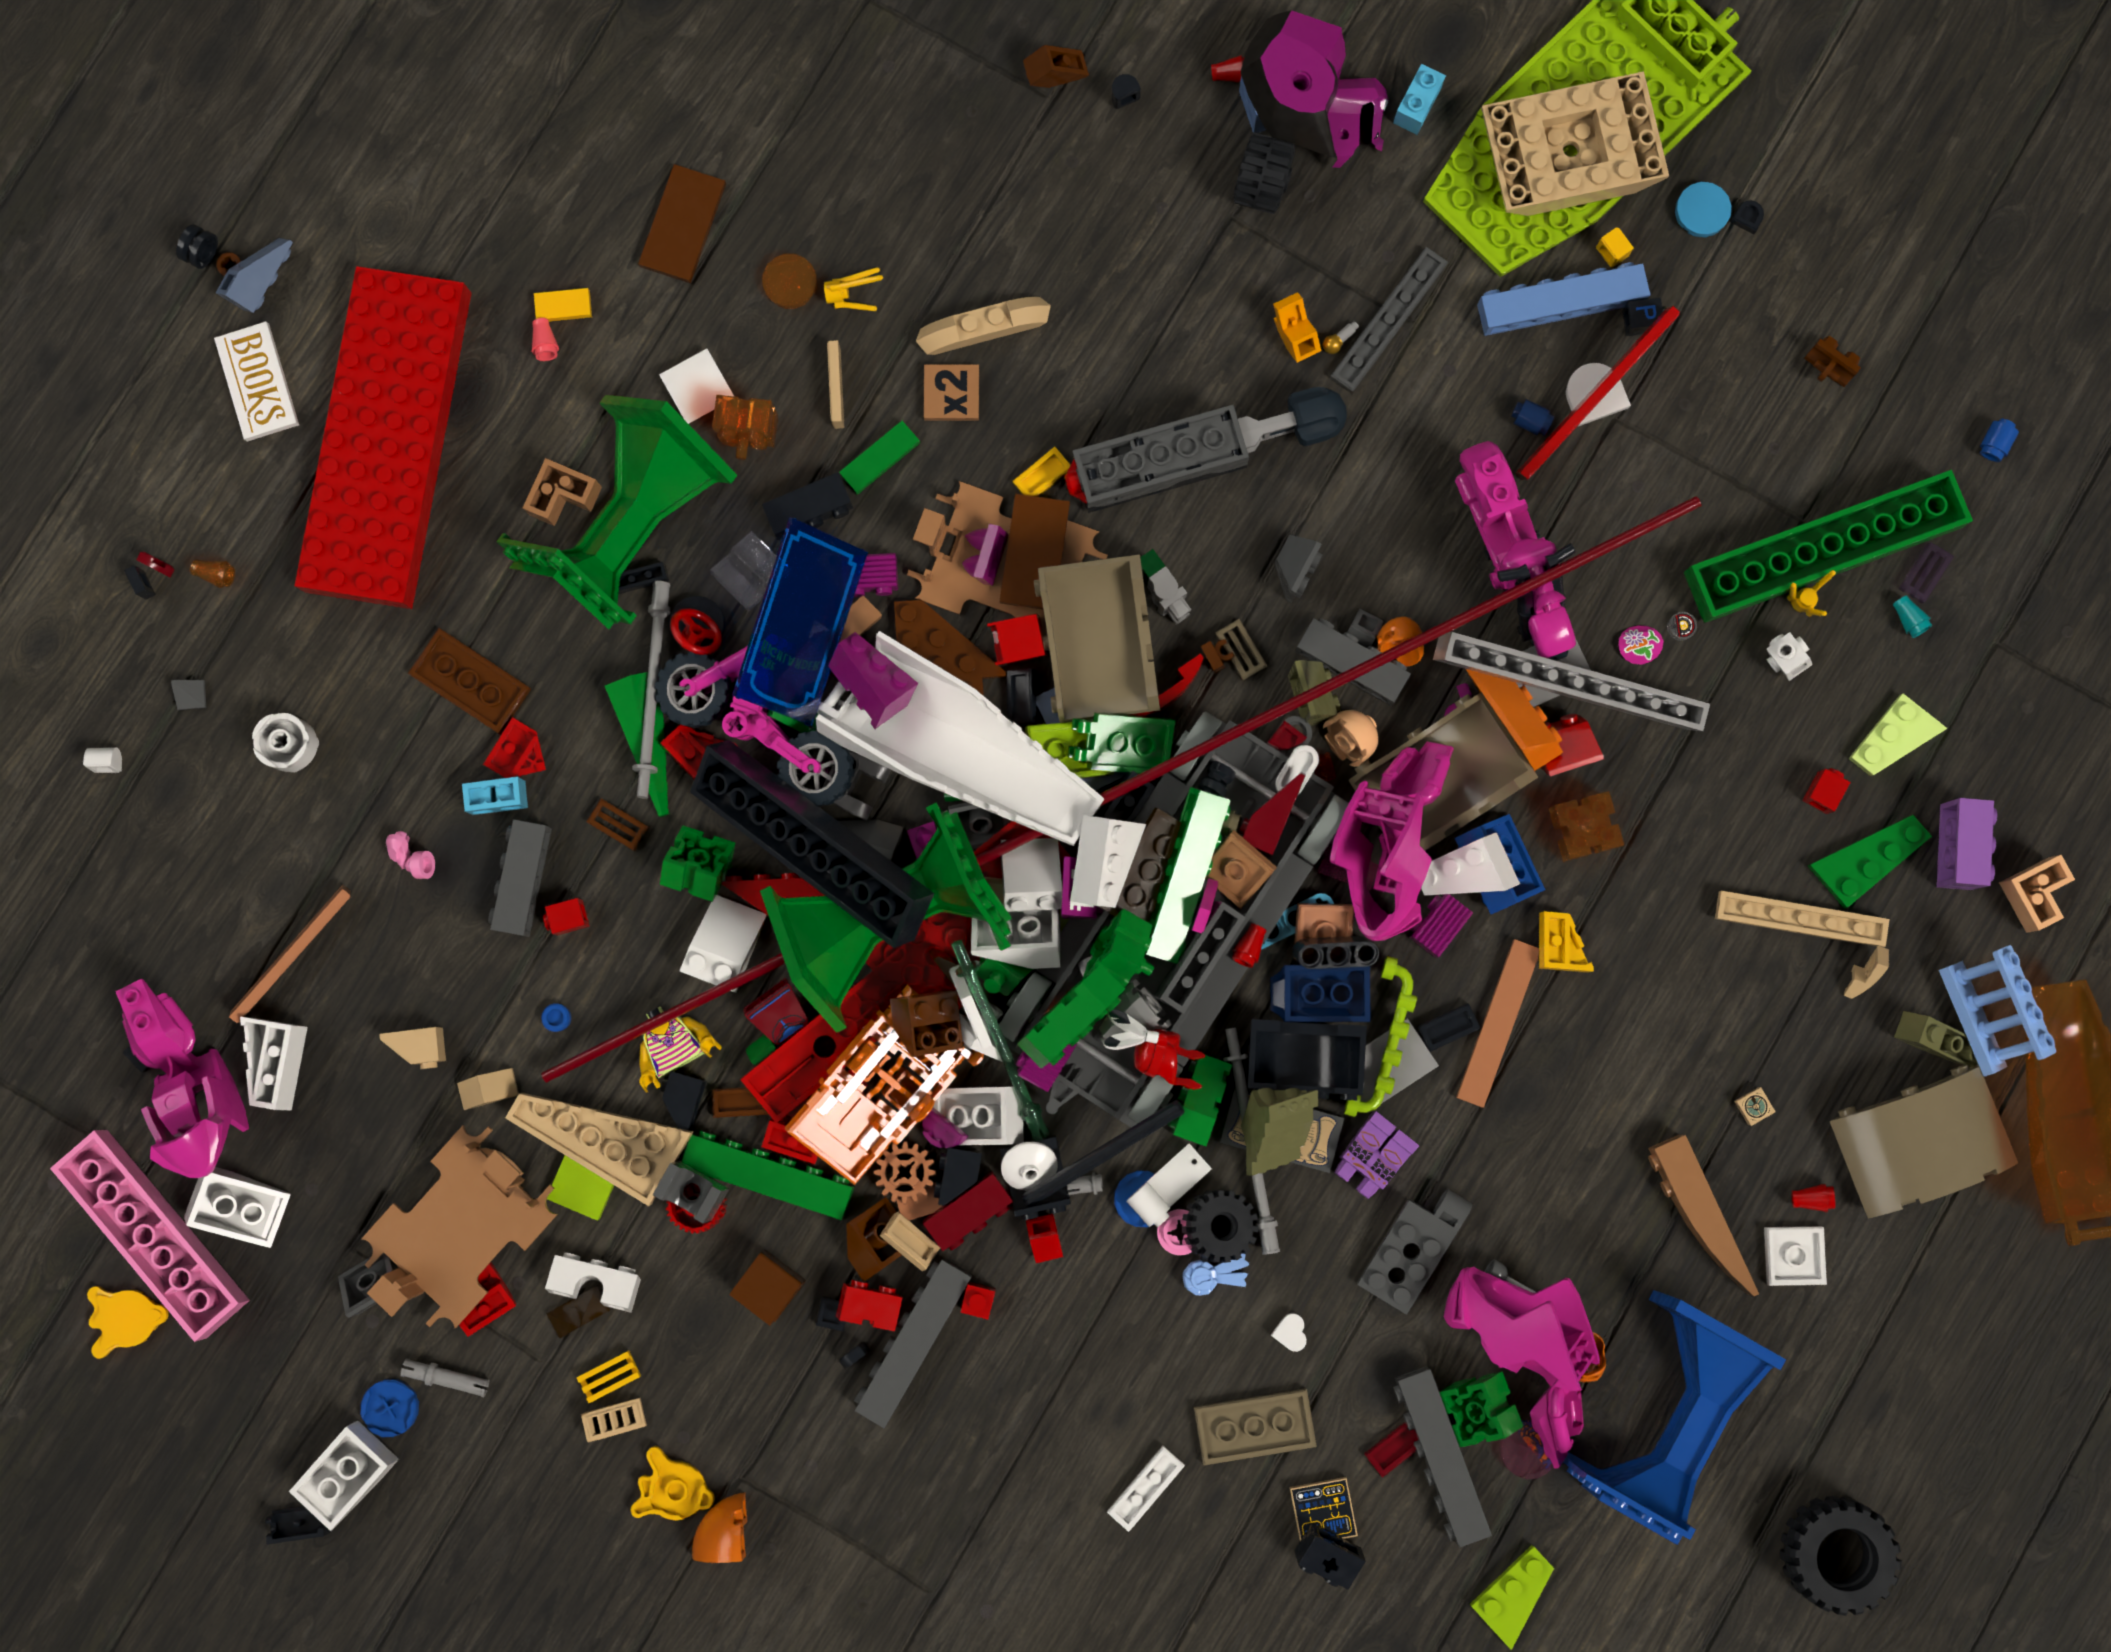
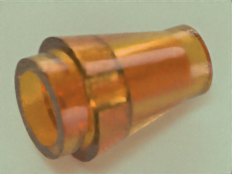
[190,559,235,588]

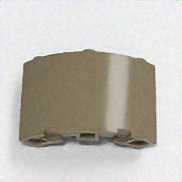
[1034,555,1160,723]
[1348,692,1538,851]
[1830,1065,2018,1219]

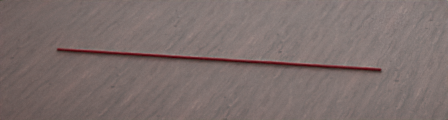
[541,496,1702,1083]

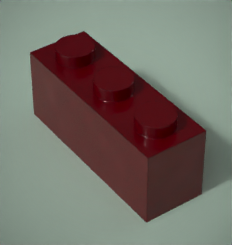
[923,1170,1013,1251]

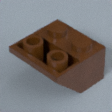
[890,991,963,1057]

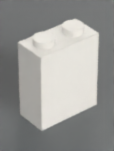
[1001,838,1062,911]

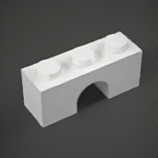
[545,1253,641,1313]

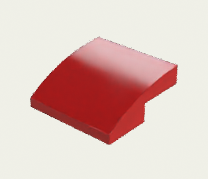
[761,1099,818,1164]
[459,1262,516,1337]

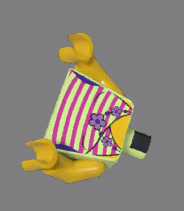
[639,1007,722,1093]

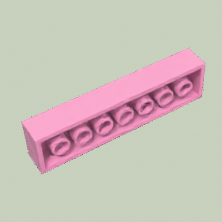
[50,1130,250,1342]

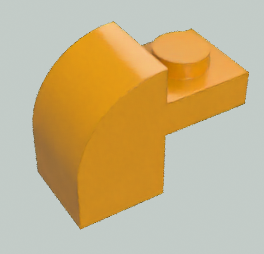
[1273,292,1321,363]

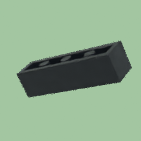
[618,562,669,595]

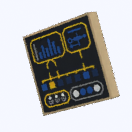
[1289,1477,1358,1541]

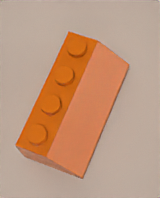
[1465,669,1563,771]

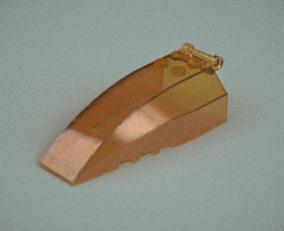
[2026,979,2111,1246]

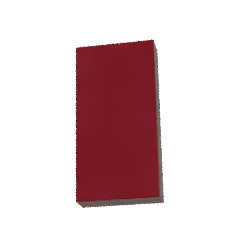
[1364,1422,1418,1478]

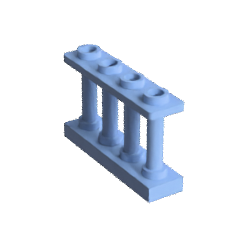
[1939,945,2056,1076]

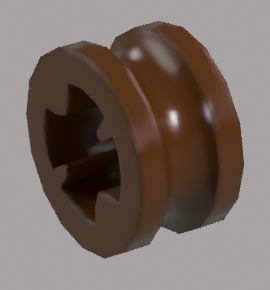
[216,253,242,277]

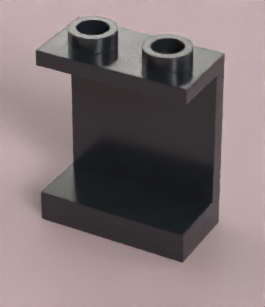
[1000,1136,1071,1221]

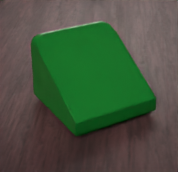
[746,1034,778,1066]

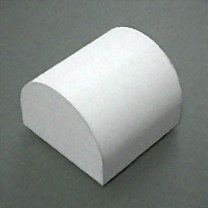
[83,748,122,773]

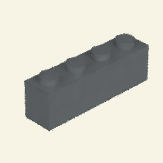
[1295,618,1411,706]
[488,820,552,937]
[1154,901,1246,1014]

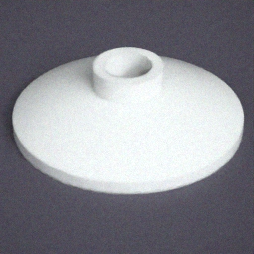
[1001,1142,1058,1191]

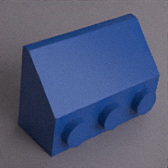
[1455,814,1545,914]

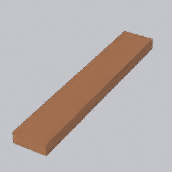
[229,885,351,1023]
[1456,939,1539,1108]

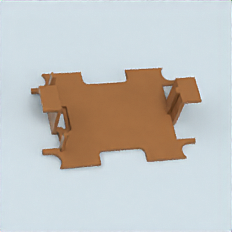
[907,481,1108,635]
[361,1125,558,1328]

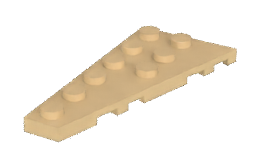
[505,1093,693,1206]

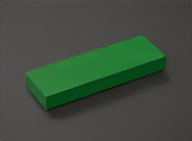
[839,420,920,495]

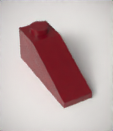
[1239,772,1306,855]

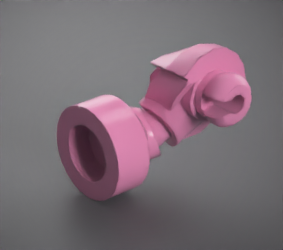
[386,831,435,879]

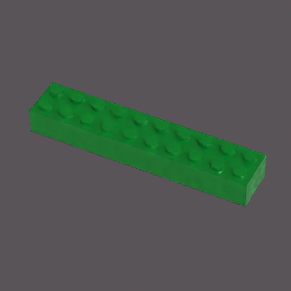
[1683,470,1973,623]

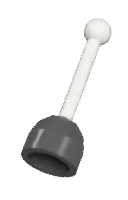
[1485,1259,1536,1293]

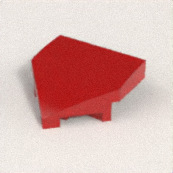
[483,717,546,778]

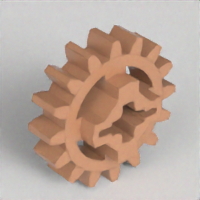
[874,1142,936,1205]

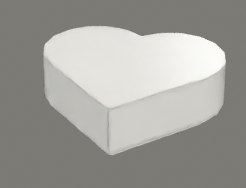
[1271,1313,1306,1352]

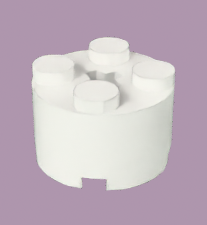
[252,713,319,772]

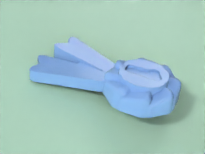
[1182,1254,1249,1296]

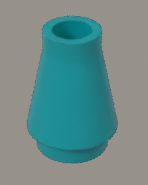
[1893,595,1932,638]

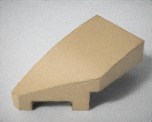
[1844,946,1889,998]

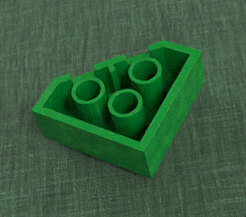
[1017,964,1125,1069]
[1168,1055,1232,1147]

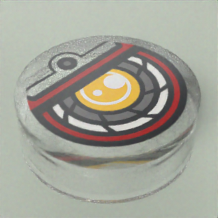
[1667,612,1697,641]

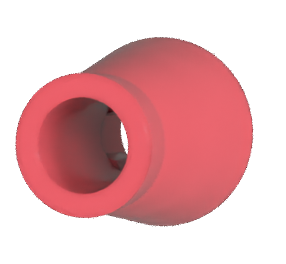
[532,318,559,361]

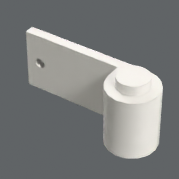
[1126,1143,1212,1227]

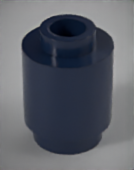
[1511,399,1555,436]

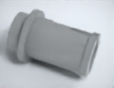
[1067,1172,1103,1195]

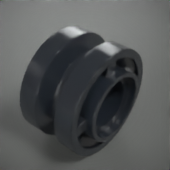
[176,224,218,269]

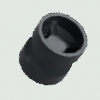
[1198,761,1236,797]

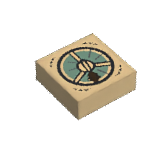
[1734,1087,1775,1126]

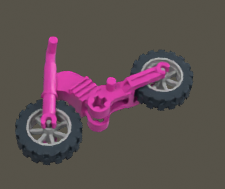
[655,634,855,807]

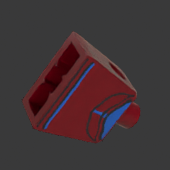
[743,977,809,1045]

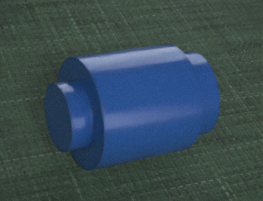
[1980,419,2019,462]

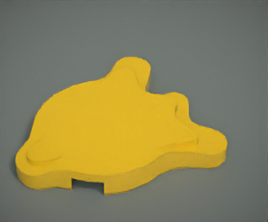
[87,1286,169,1359]
[630,1446,715,1521]

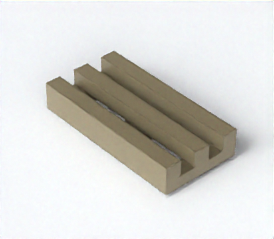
[1215,619,1267,681]

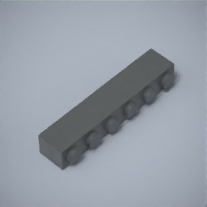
[854,1258,972,1428]
[1393,1366,1492,1548]

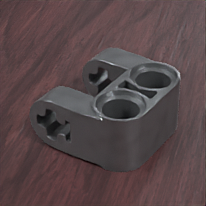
[823,752,891,820]

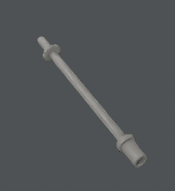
[632,581,670,799]
[1223,1028,1280,1255]

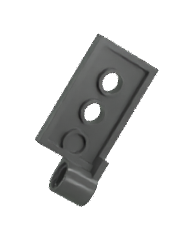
[1357,1188,1473,1315]

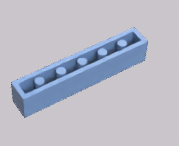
[1477,262,1650,336]

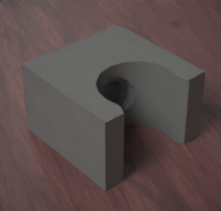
[653,1161,729,1223]

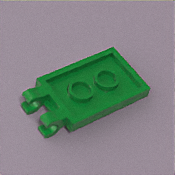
[1068,712,1175,773]

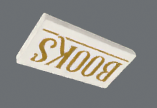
[214,322,299,442]

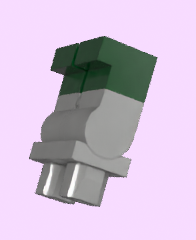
[1140,549,1192,625]

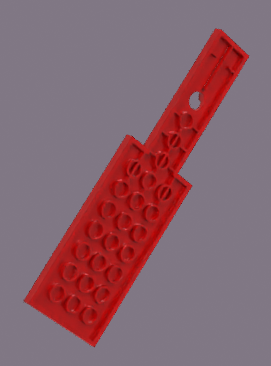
[740,821,1071,1123]

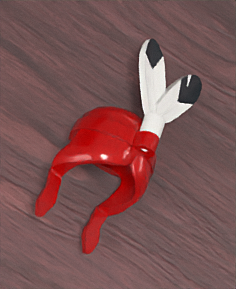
[1104,1009,1205,1090]

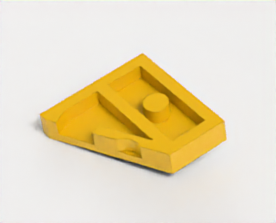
[1539,911,1594,973]

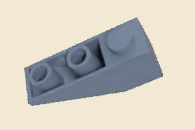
[216,238,293,313]

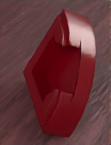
[136,551,175,577]
[1267,721,1307,750]

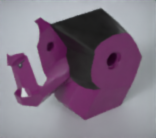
[1240,10,1389,168]

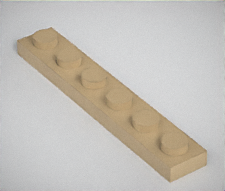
[1715,891,1890,947]

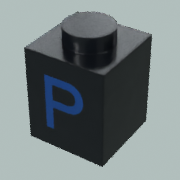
[1622,298,1666,336]

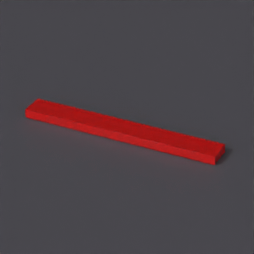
[1515,306,1680,480]

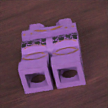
[1334,1111,1419,1199]

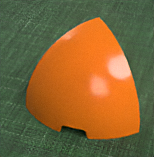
[692,1493,747,1563]

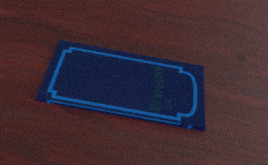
[732,517,868,726]

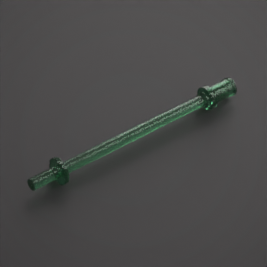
[951,940,1050,1141]

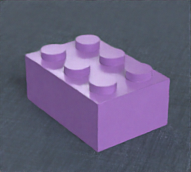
[1937,798,1997,890]

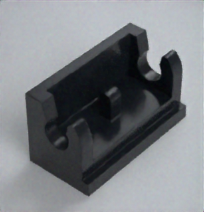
[265,1506,333,1545]

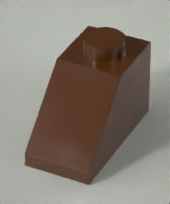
[1023,45,1089,88]

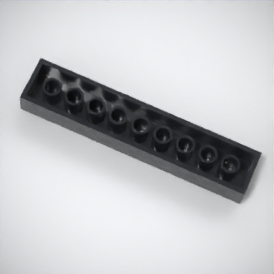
[690,740,935,948]

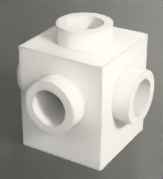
[1766,632,1813,681]

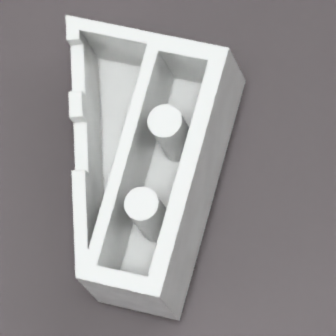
[1070,815,1146,908]
[1421,832,1520,895]
[240,1017,307,1110]

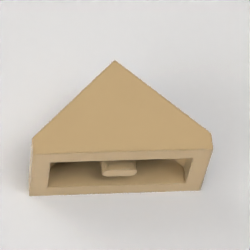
[457,1068,519,1110]

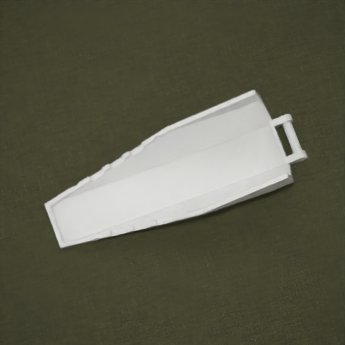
[815,631,1104,846]

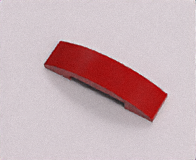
[1129,653,1204,717]

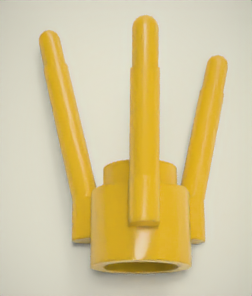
[824,267,883,311]
[1787,570,1836,617]

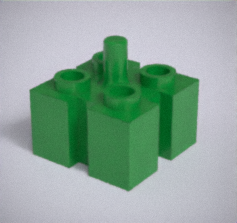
[660,826,736,902]
[1083,908,1154,988]
[1439,1371,1523,1447]

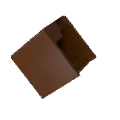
[729,1250,806,1326]

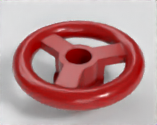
[670,608,722,655]

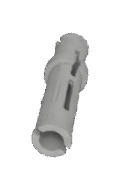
[401,1358,490,1398]

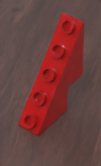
[722,873,825,915]

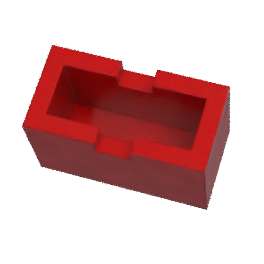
[836,1280,903,1331]

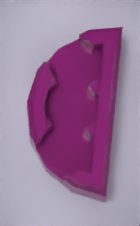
[922,1108,968,1148]

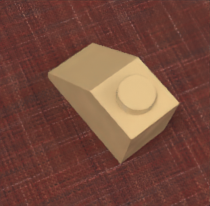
[380,1027,446,1069]

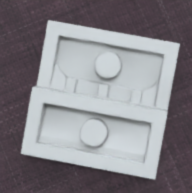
[659,348,735,424]

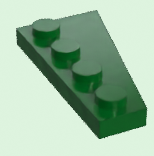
[1807,815,1932,909]

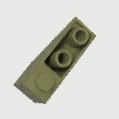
[1894,1011,1979,1069]

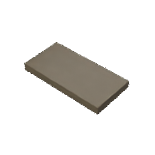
[1194,1388,1317,1465]

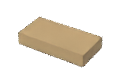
[880,1212,940,1271]

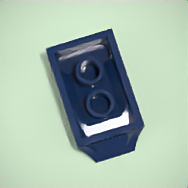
[1270,965,1370,1022]

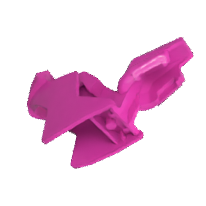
[1330,741,1454,941]
[116,979,249,1178]
[1443,1267,1600,1469]

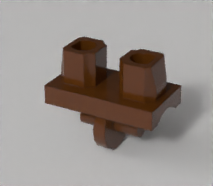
[1804,335,1861,387]

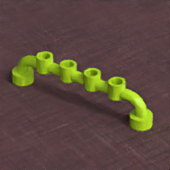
[1344,956,1417,1117]

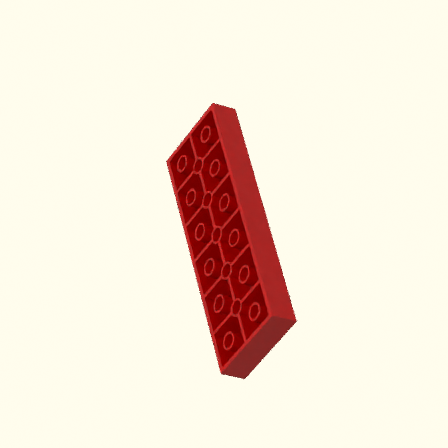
[295,266,472,609]

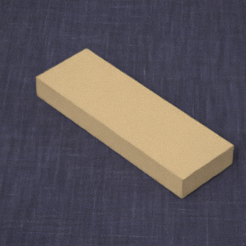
[827,340,844,429]

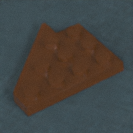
[894,600,1006,696]

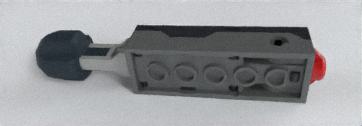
[1064,387,1347,513]

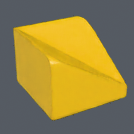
[1596,227,1634,268]

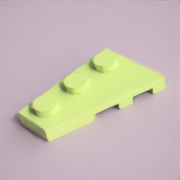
[1849,694,1947,776]

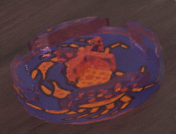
[1499,1420,1553,1479]

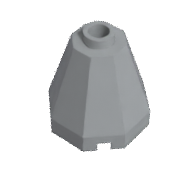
[1099,979,1172,1051]

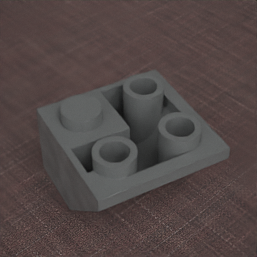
[1275,535,1323,603]

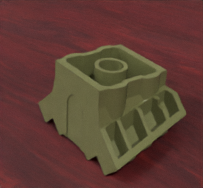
[1241,1088,1318,1176]

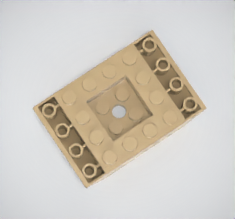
[1481,71,1669,216]

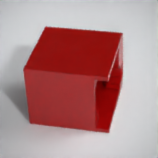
[987,614,1048,665]

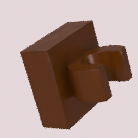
[1201,639,1235,673]

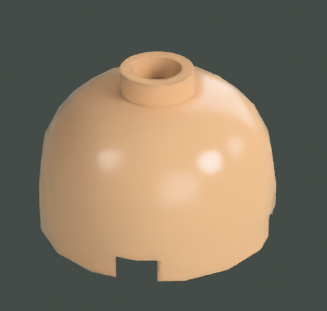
[1323,710,1378,767]

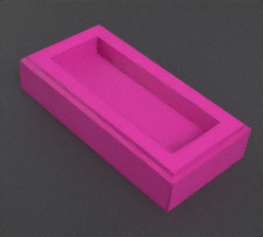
[1192,878,1219,934]

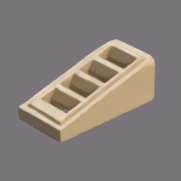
[581,1398,647,1442]

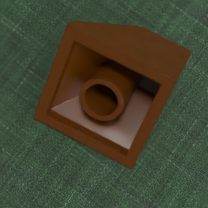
[846,1197,902,1282]

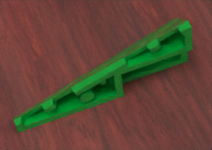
[605,670,669,818]

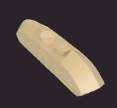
[916,297,1051,355]

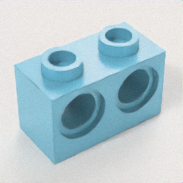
[1393,64,1446,135]
[462,777,528,815]

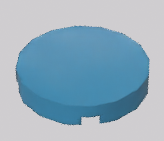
[1675,182,1731,238]

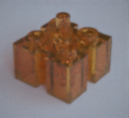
[712,395,778,460]
[1549,791,1624,862]

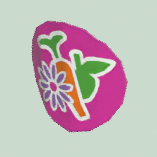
[1618,625,1664,665]

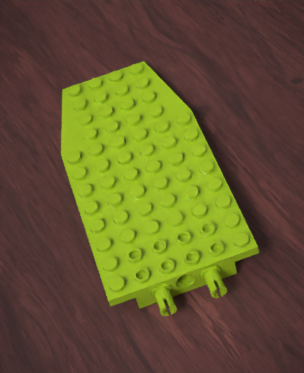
[1423,0,1751,277]

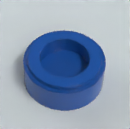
[541,1004,571,1032]

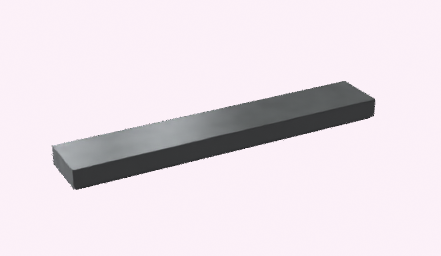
[1330,247,1448,394]

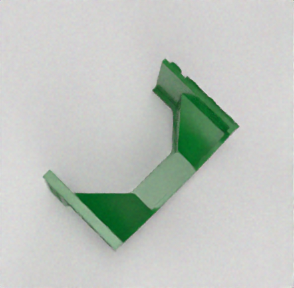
[496,395,737,629]
[760,803,1012,1033]

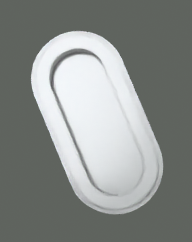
[1275,745,1319,795]

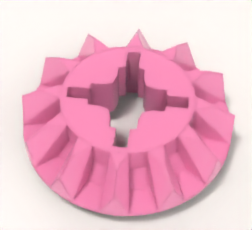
[1157,1209,1192,1255]

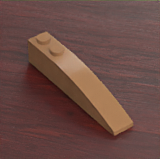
[1648,1134,1759,1296]

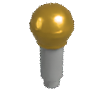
[1323,321,1359,354]

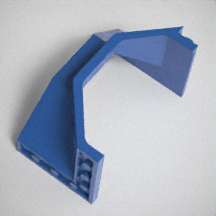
[1563,1290,1786,1545]

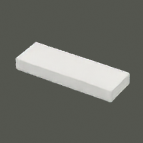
[1107,1445,1185,1532]

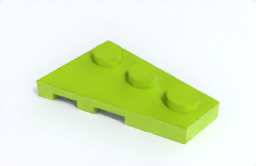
[1470,1545,1554,1650]

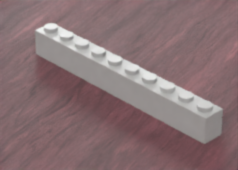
[1433,632,1710,731]

